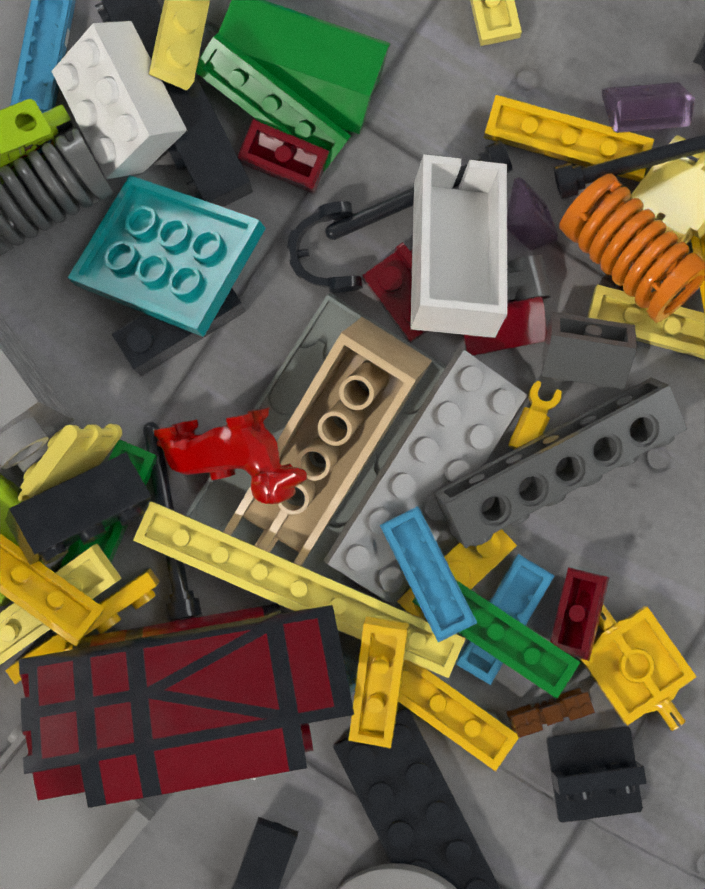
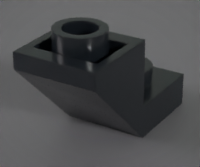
[231,817,299,889]

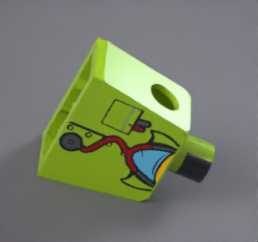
[0,99,73,184]

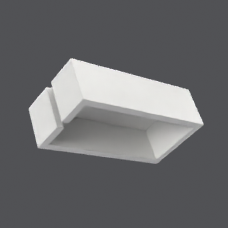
[411,154,507,338]

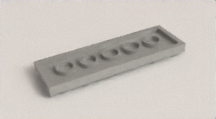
[323,349,527,607]

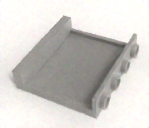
[0,722,155,889]

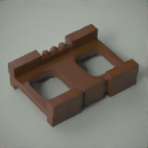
[506,687,595,738]

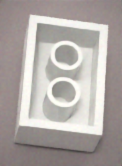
[52,21,187,179]

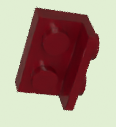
[362,242,427,343]

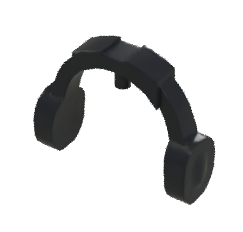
[287,201,363,293]

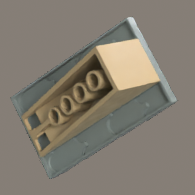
[185,293,446,583]

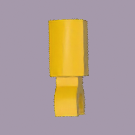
[508,380,562,450]

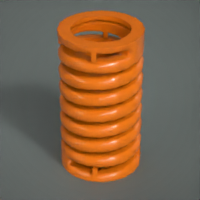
[559,173,705,323]

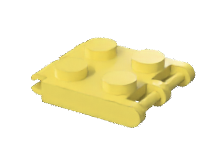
[630,135,705,244]
[18,424,122,501]

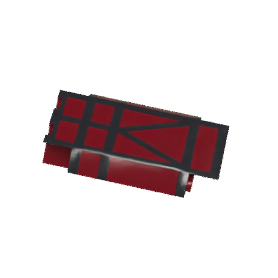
[19,604,355,808]

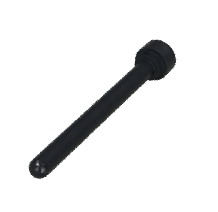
[554,134,705,199]
[325,140,513,240]
[143,422,202,621]

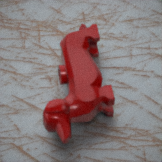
[153,407,307,505]

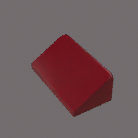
[237,119,329,194]
[462,297,547,356]
[550,567,610,661]

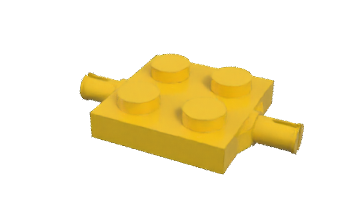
[579,604,697,731]

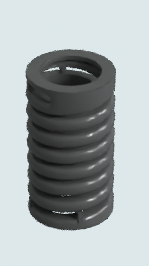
[0,127,114,256]

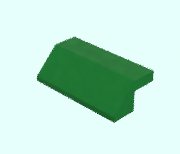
[206,0,390,134]

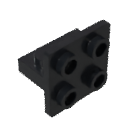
[546,726,647,823]

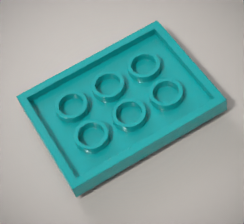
[68,175,266,337]

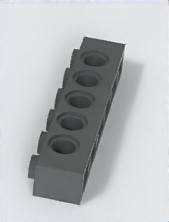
[433,377,687,548]

